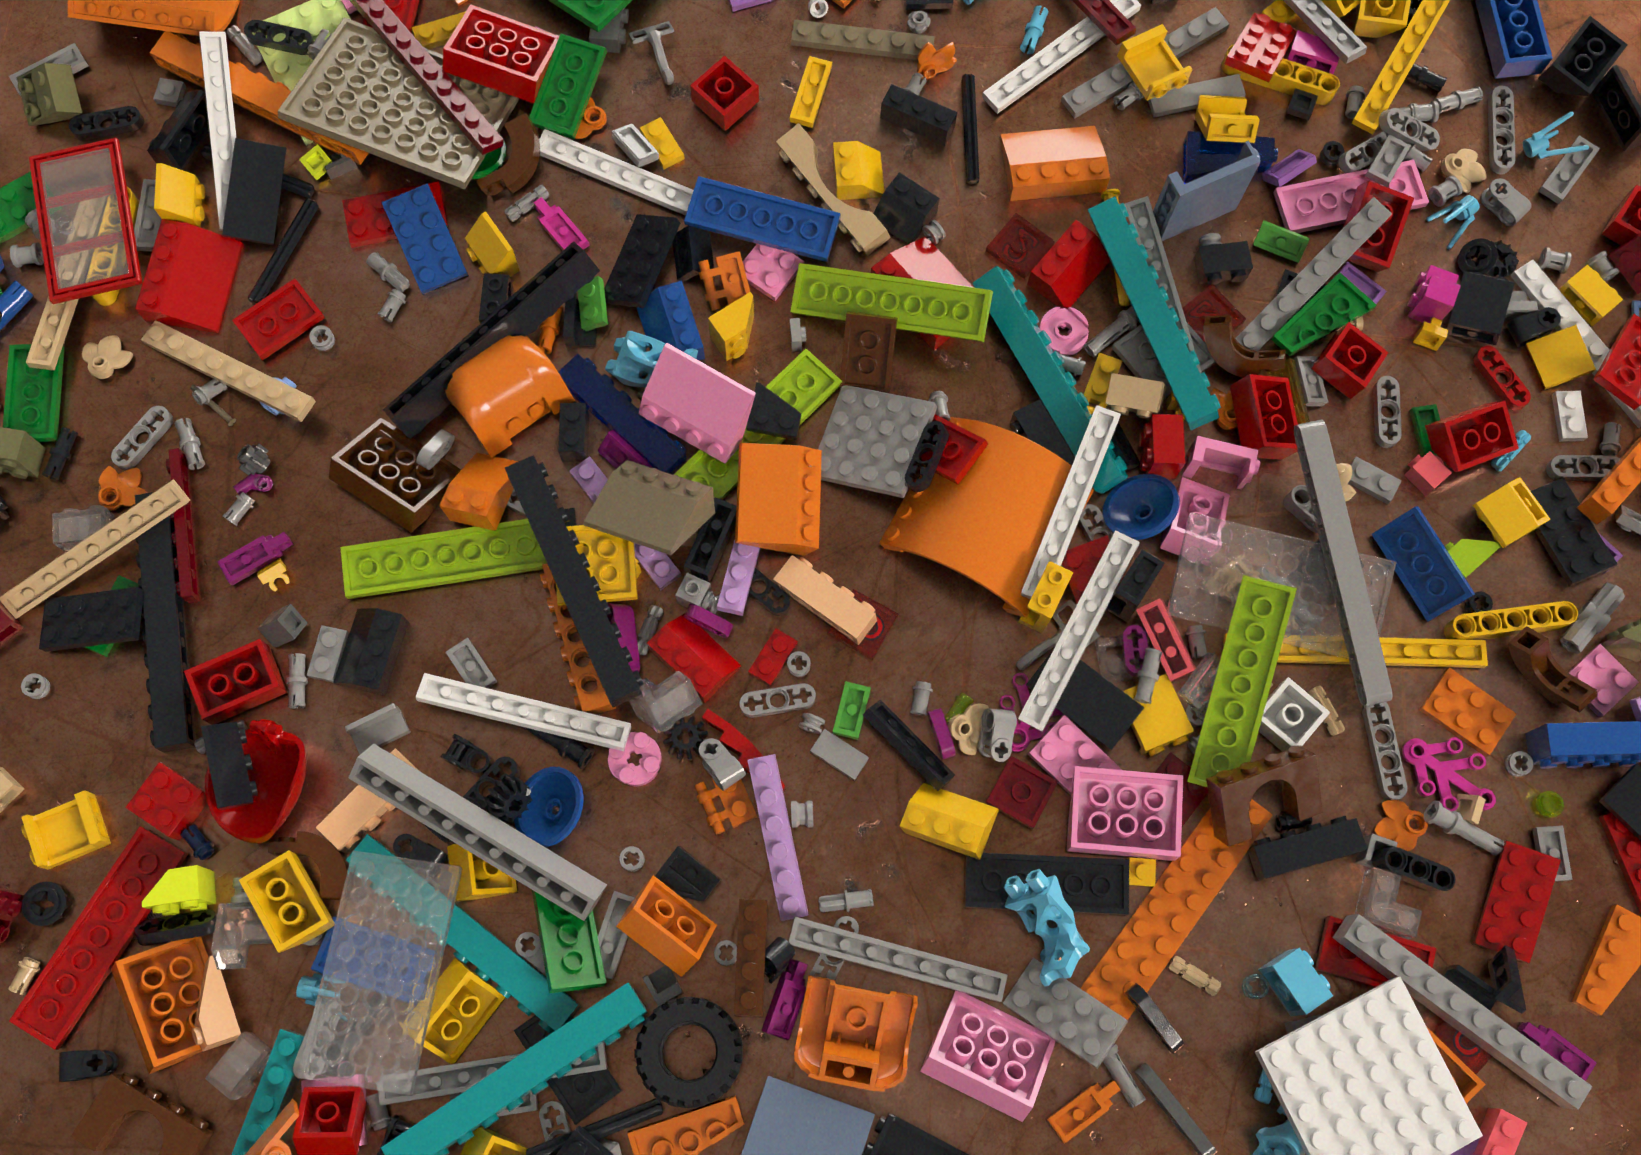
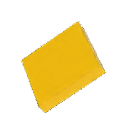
[1526,325,1596,390]

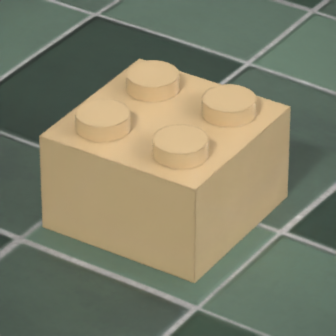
[1106,373,1167,420]

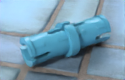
[1020,6,1049,54]

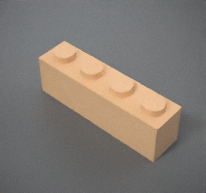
[773,555,877,645]
[316,748,419,853]

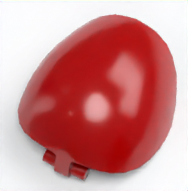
[205,719,307,843]

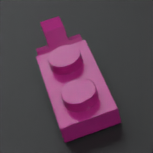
[534,197,589,251]

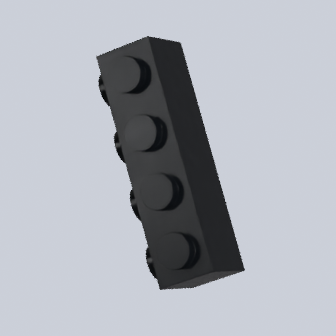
[1248,816,1368,881]

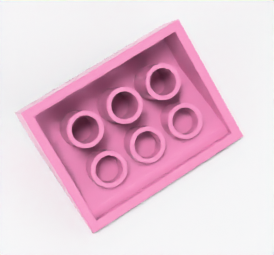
[638,343,756,463]
[1067,766,1183,861]
[920,990,1056,1122]

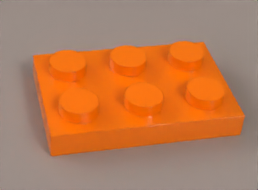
[1419,667,1517,757]

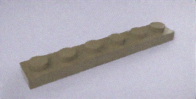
[791,19,935,60]

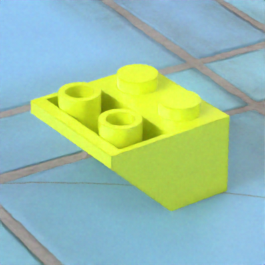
[142,865,217,916]

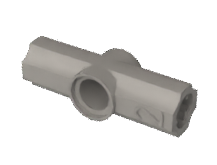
[1559,582,1625,654]

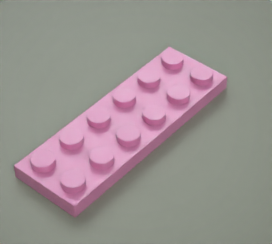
[1273,160,1429,233]

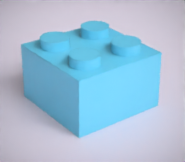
[1258,948,1333,1016]

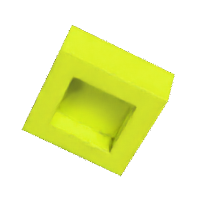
[299,144,333,180]

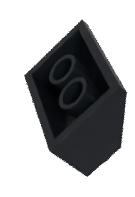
[1538,16,1628,96]
[1591,65,1641,152]
[147,90,209,170]
[333,608,409,696]
[201,722,258,811]

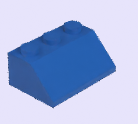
[636,281,705,361]

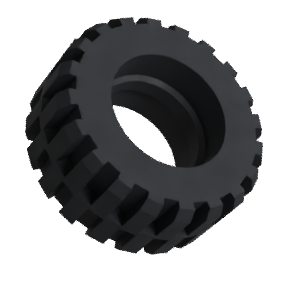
[634,997,743,1108]

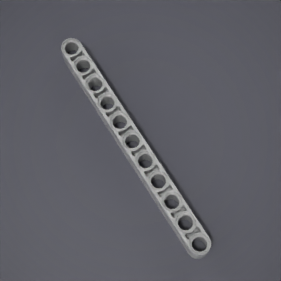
[1294,419,1393,707]

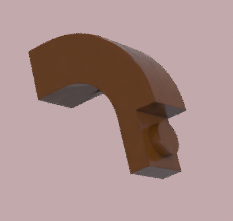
[476,113,540,195]
[1203,315,1286,378]
[1509,626,1597,713]
[268,831,355,900]

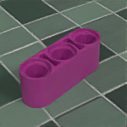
[607,602,640,672]

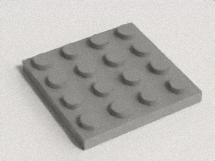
[818,385,937,498]

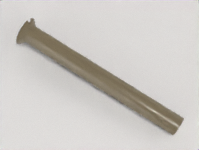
[190,384,236,426]

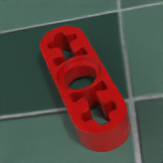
[1473,346,1531,411]

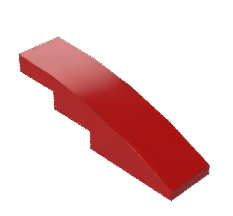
[702,708,785,793]

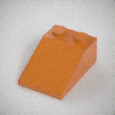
[439,453,519,531]

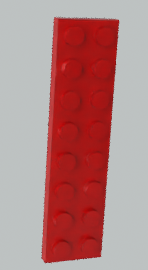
[9,826,188,1050]

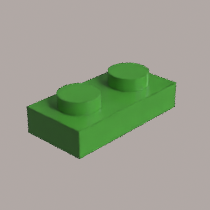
[1253,220,1310,263]
[578,276,608,331]
[832,681,871,740]

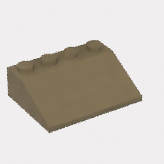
[584,460,715,555]

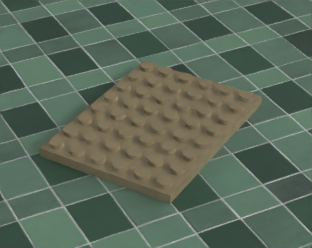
[278,17,520,189]

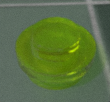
[1536,791,1564,818]

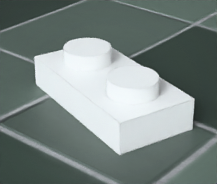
[1552,391,1588,442]

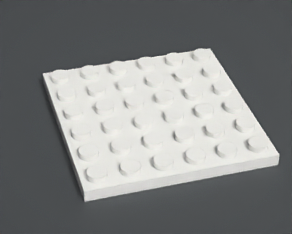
[1255,977,1483,1155]

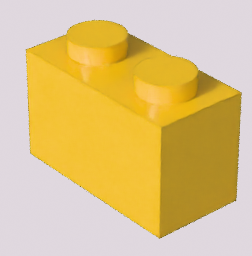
[1559,264,1623,327]

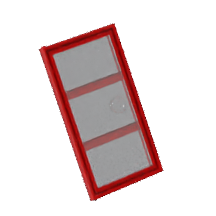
[29,138,142,304]

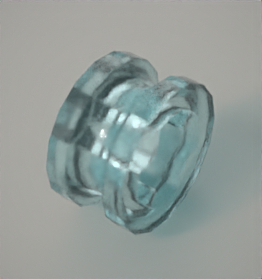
[1242,974,1270,999]

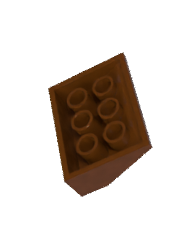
[329,418,461,533]

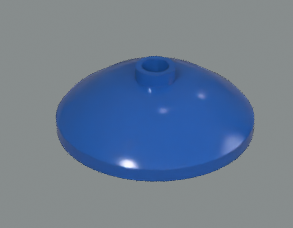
[1103,474,1180,540]
[514,767,584,847]

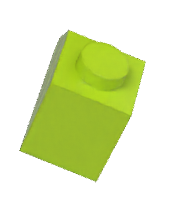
[1444,539,1501,578]

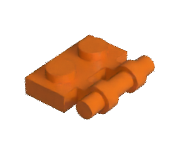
[698,251,750,311]
[695,778,758,835]

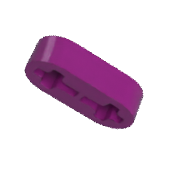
[684,604,733,638]
[1121,625,1148,676]
[927,708,956,759]

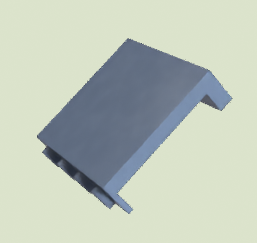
[1153,140,1261,241]
[741,1076,875,1155]

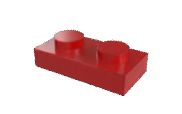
[748,628,798,687]

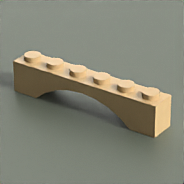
[776,123,890,256]

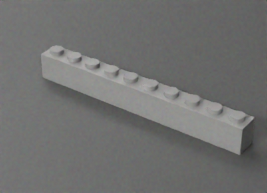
[348,743,607,921]
[1332,914,1592,1110]

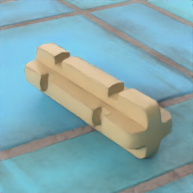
[1308,685,1345,736]
[1168,956,1221,996]

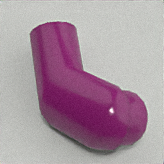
[233,473,273,495]

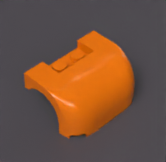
[445,335,575,458]
[794,975,918,1092]

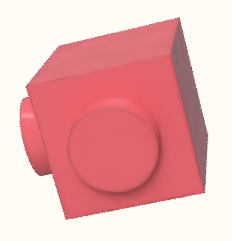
[1404,451,1452,496]

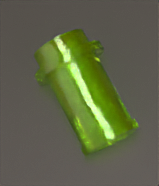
[944,692,974,723]

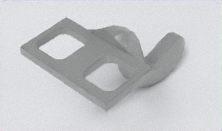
[628,21,674,85]
[1016,599,1100,670]

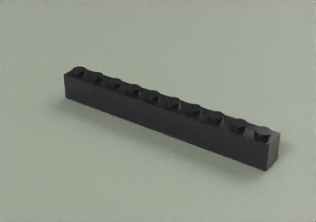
[383,241,600,439]
[505,455,644,707]
[132,492,195,753]

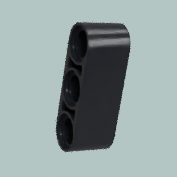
[1371,847,1456,891]

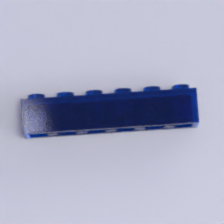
[558,354,687,475]

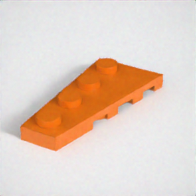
[1572,904,1641,1016]
[627,1095,744,1155]

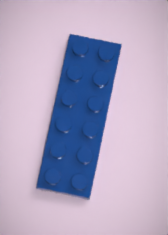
[684,176,841,262]

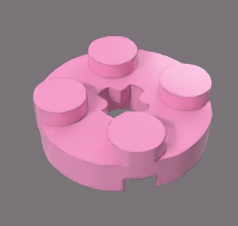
[1039,307,1089,356]
[608,732,662,787]

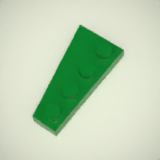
[1271,272,1377,356]

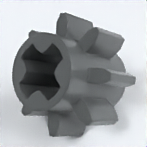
[237,443,270,475]

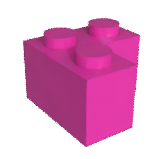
[1407,265,1461,323]

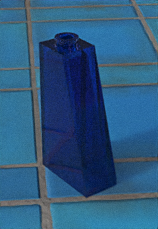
[1182,131,1278,184]

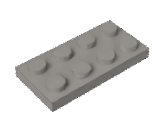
[1003,957,1128,1069]

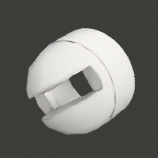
[808,0,828,18]

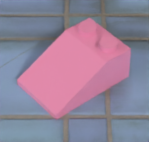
[1160,477,1230,566]

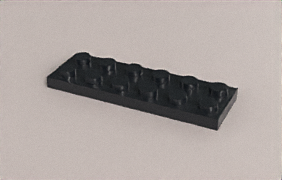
[964,853,1129,915]

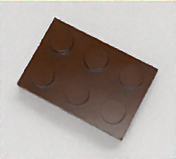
[839,312,898,393]

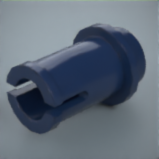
[181,825,215,860]

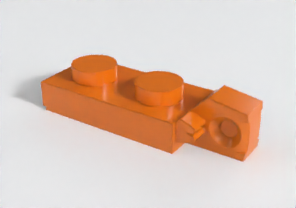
[1046,1080,1121,1144]

